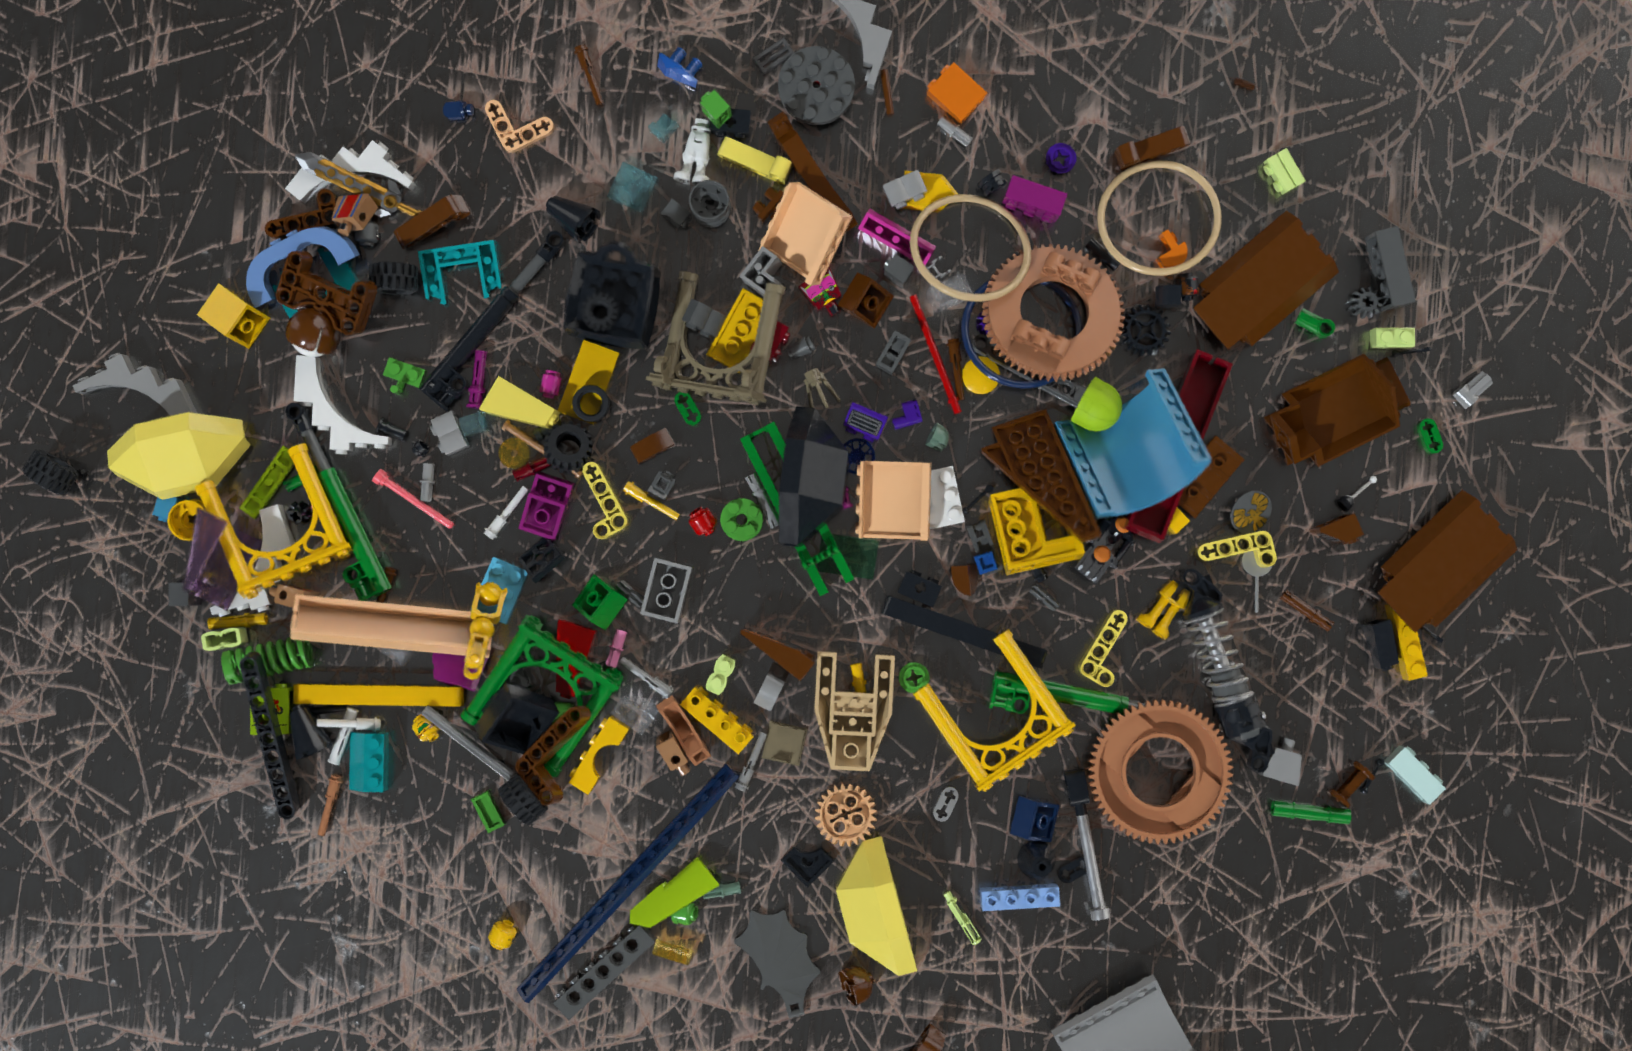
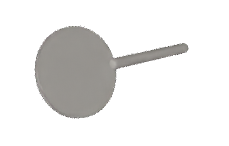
[1242,551,1272,613]

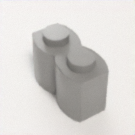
[883,170,927,210]
[430,411,470,456]

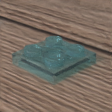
[607,162,658,213]

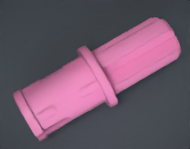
[606,629,628,668]

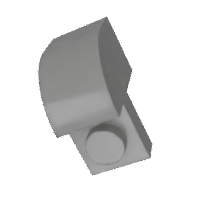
[754,663,789,711]

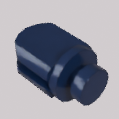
[443,101,474,120]

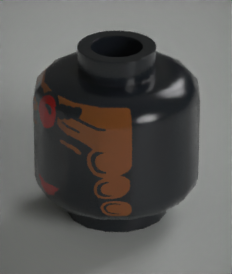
[1173,273,1200,301]

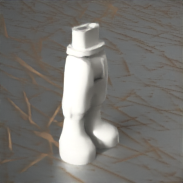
[673,118,711,186]

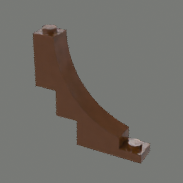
[767,111,858,233]

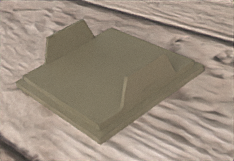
[762,720,807,766]

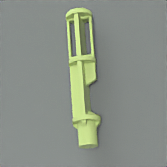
[943,890,982,945]

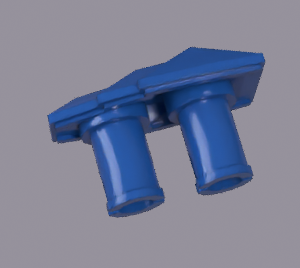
[657,47,702,88]

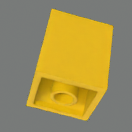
[197,283,270,349]

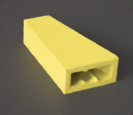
[479,376,560,429]

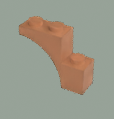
[656,696,711,766]

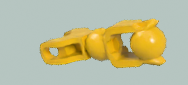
[464,582,508,680]

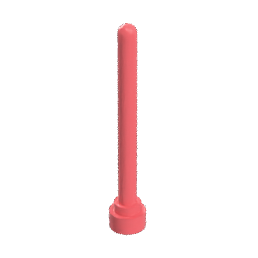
[372,469,454,528]

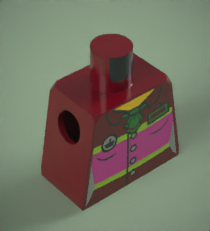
[798,267,841,316]

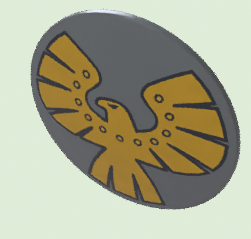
[1231,490,1272,534]

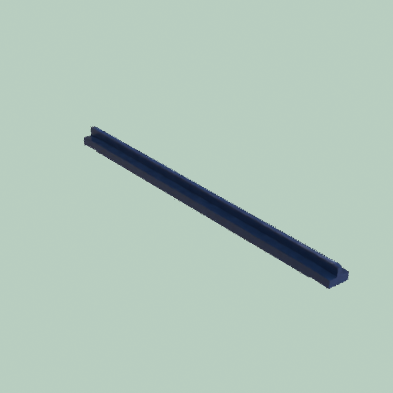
[517,764,739,1003]

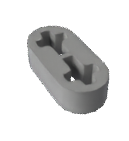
[933,786,959,822]

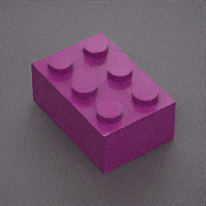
[1002,175,1068,223]

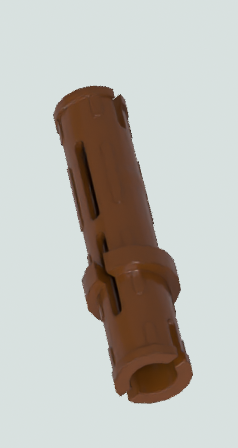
[1279,589,1334,632]

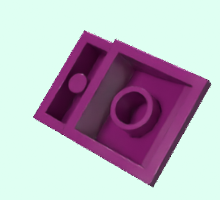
[518,471,575,541]

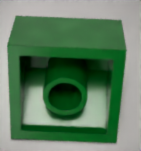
[572,574,628,631]

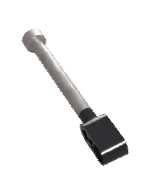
[1064,767,1111,920]

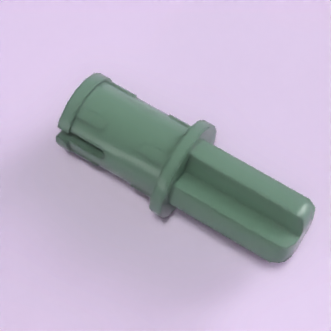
[703,881,741,899]

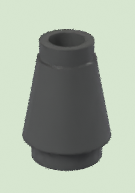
[786,335,816,359]

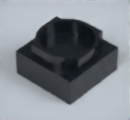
[474,682,559,754]

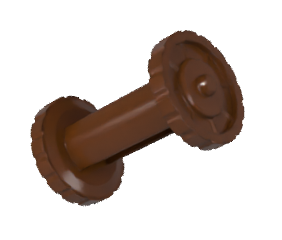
[1328,761,1375,808]

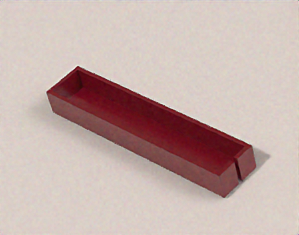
[1123,349,1233,543]

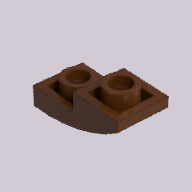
[630,428,674,464]

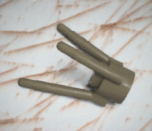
[803,368,841,408]

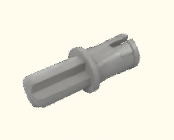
[937,115,973,147]
[420,463,435,502]

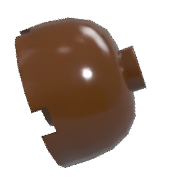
[838,965,874,1006]

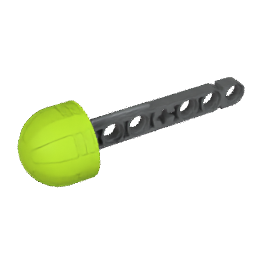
[972,334,1122,431]

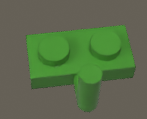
[383,357,427,395]

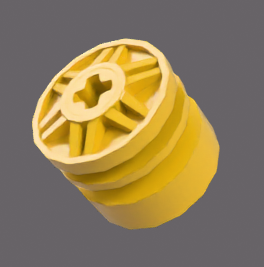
[167,499,214,541]

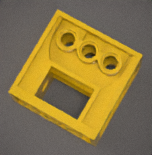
[988,488,1085,575]

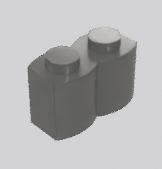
[682,299,726,339]

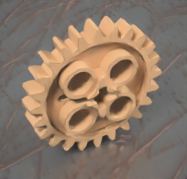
[815,784,878,847]

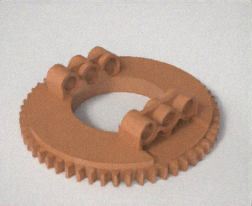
[982,244,1125,382]
[1088,699,1233,844]

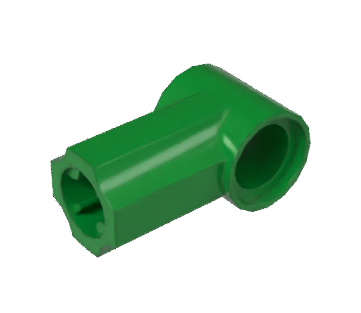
[1295,308,1335,339]

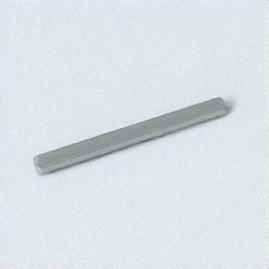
[421,706,516,781]

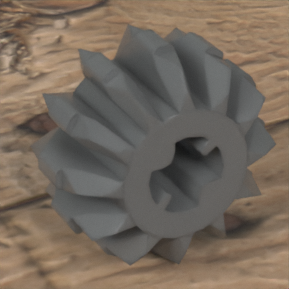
[1349,286,1383,319]

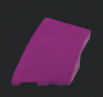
[432,653,488,692]

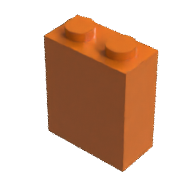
[927,62,987,125]

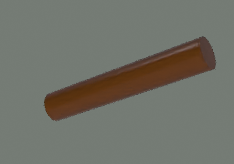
[880,69,894,115]

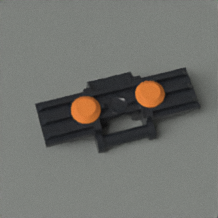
[1074,513,1136,584]

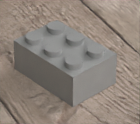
[640,558,693,624]

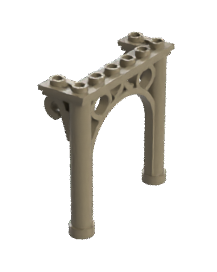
[646,271,786,405]

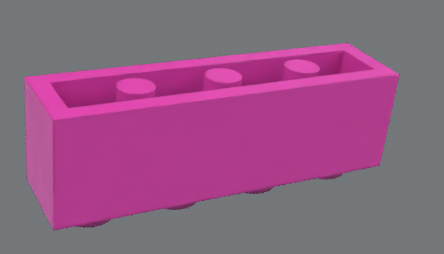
[858,209,936,266]

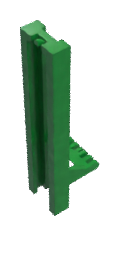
[740,422,855,596]

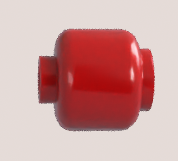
[688,507,717,536]

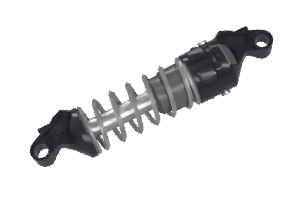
[1179,569,1275,773]

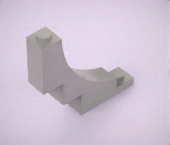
[831,0,892,90]

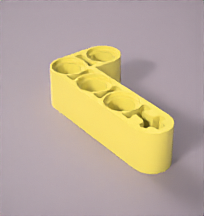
[717,137,793,185]
[582,462,629,539]
[1195,531,1277,568]
[1078,610,1128,687]

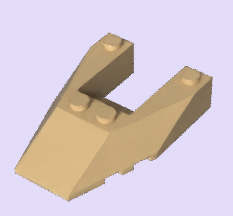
[815,651,895,771]

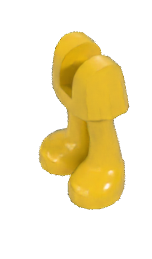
[1136,580,1190,640]

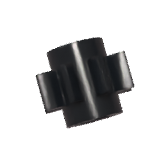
[287,501,313,525]

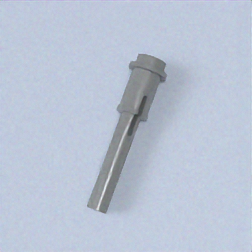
[619,657,674,699]
[735,732,768,792]

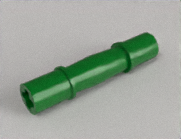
[1271,800,1351,825]

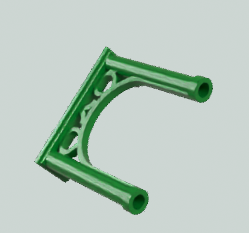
[460,614,624,777]

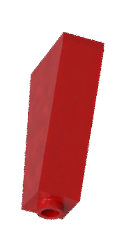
[556,619,597,699]

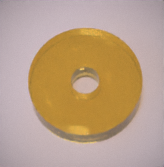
[498,438,530,469]

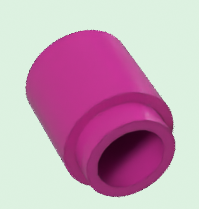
[539,370,562,399]

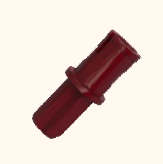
[512,457,551,482]

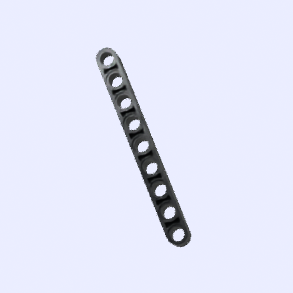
[881,595,1048,669]
[239,651,300,820]

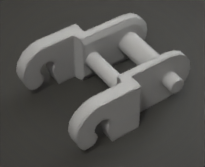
[925,256,951,278]

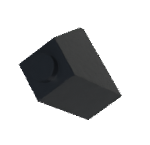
[1361,618,1399,671]

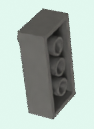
[1365,226,1417,312]

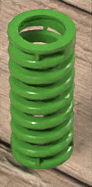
[221,637,314,685]

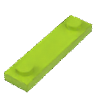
[239,446,294,520]

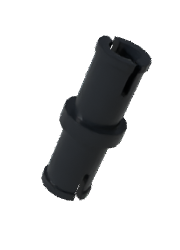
[1085,238,1121,272]

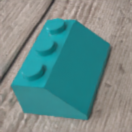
[349,732,389,792]

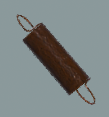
[1232,77,1260,91]

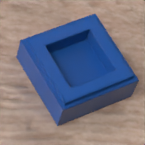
[974,550,998,575]

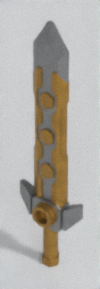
[295,152,422,217]

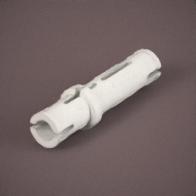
[328,707,359,765]

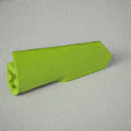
[630,857,719,928]

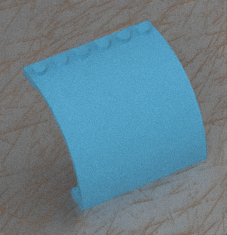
[1054,368,1212,518]

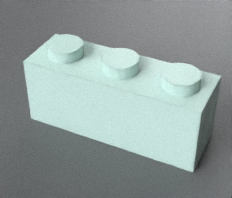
[1384,745,1446,805]

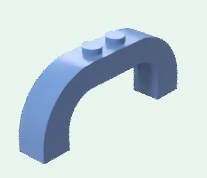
[246,227,360,308]

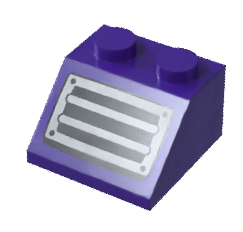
[843,402,888,442]

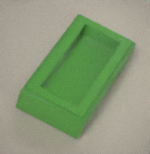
[471,790,506,833]

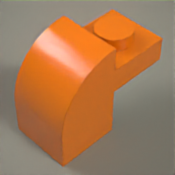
[1155,229,1188,277]

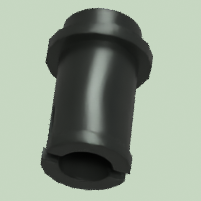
[532,427,553,441]

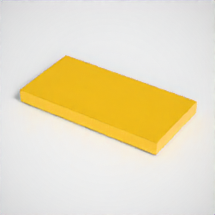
[706,288,763,374]
[558,340,620,425]

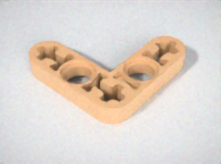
[485,100,554,153]

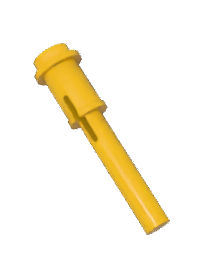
[623,481,680,520]

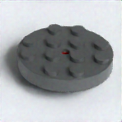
[778,46,855,125]

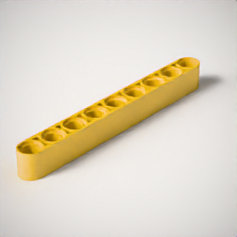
[293,684,464,707]

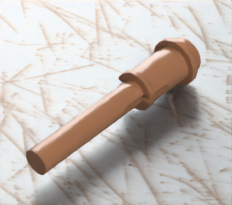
[317,774,344,836]

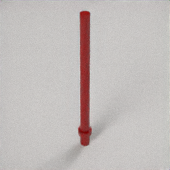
[909,294,962,414]

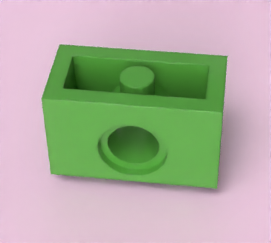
[700,90,732,128]

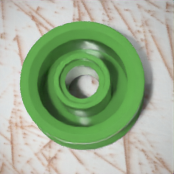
[720,498,763,541]

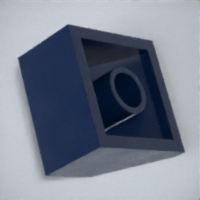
[1010,796,1060,842]

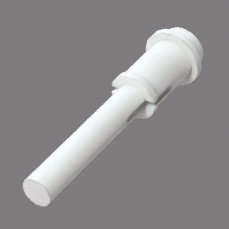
[484,486,529,540]
[316,717,381,732]

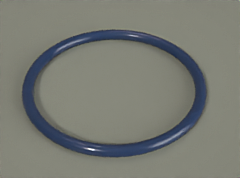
[961,279,1083,388]

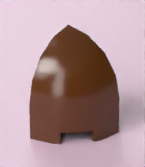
[951,563,978,596]

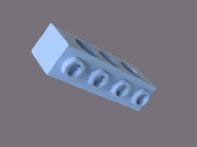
[980,883,1060,911]

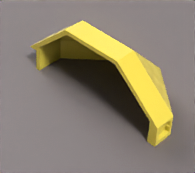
[107,412,251,500]
[836,836,917,976]

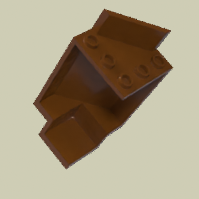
[1264,354,1411,467]

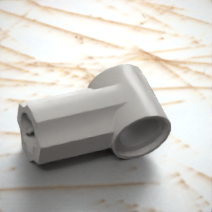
[1452,371,1493,409]

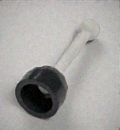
[1337,476,1377,512]

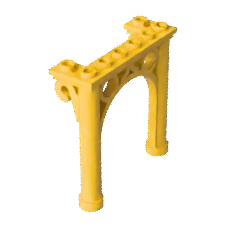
[195,443,353,599]
[913,629,1076,792]

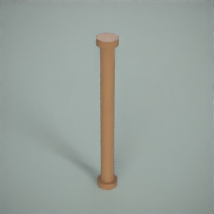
[502,420,583,479]

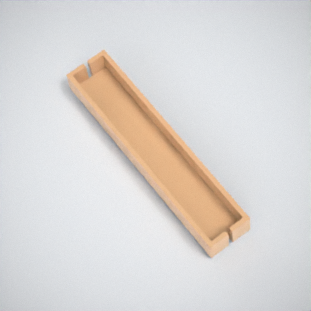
[290,594,492,658]

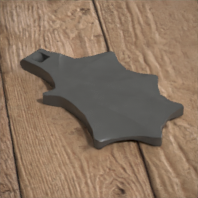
[734,909,820,1019]

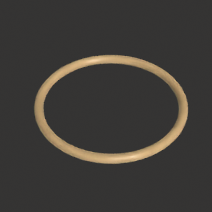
[1097,160,1222,276]
[910,194,1031,302]

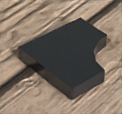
[781,846,835,888]

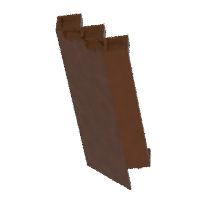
[1193,210,1339,349]
[1378,490,1518,633]

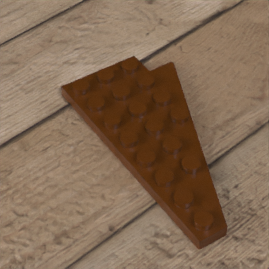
[981,409,1101,543]

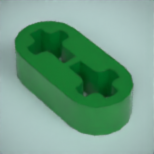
[674,392,702,426]
[1417,418,1443,454]

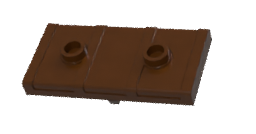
[1178,435,1245,519]

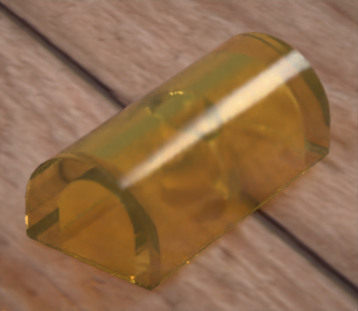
[652,939,693,965]

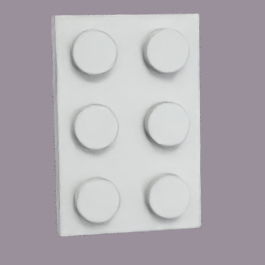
[930,466,965,529]

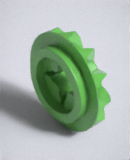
[899,662,930,693]

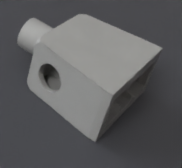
[1258,738,1302,786]

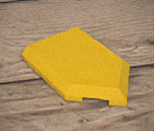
[901,171,958,213]

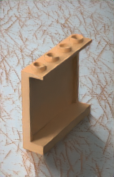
[758,182,852,286]
[855,461,932,541]

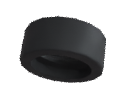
[572,385,610,422]

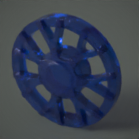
[843,438,875,474]

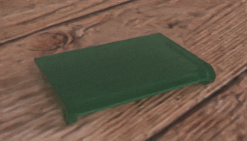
[817,534,879,579]

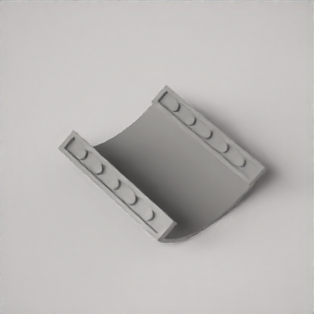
[1051,974,1194,1051]

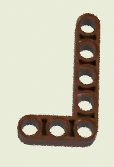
[515,706,591,805]

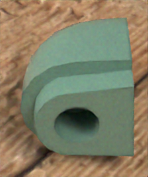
[925,423,949,451]

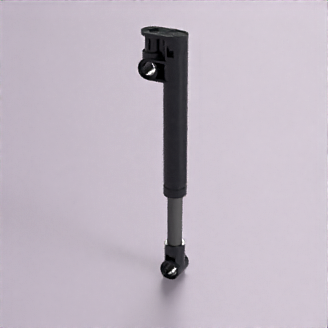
[419,231,566,412]

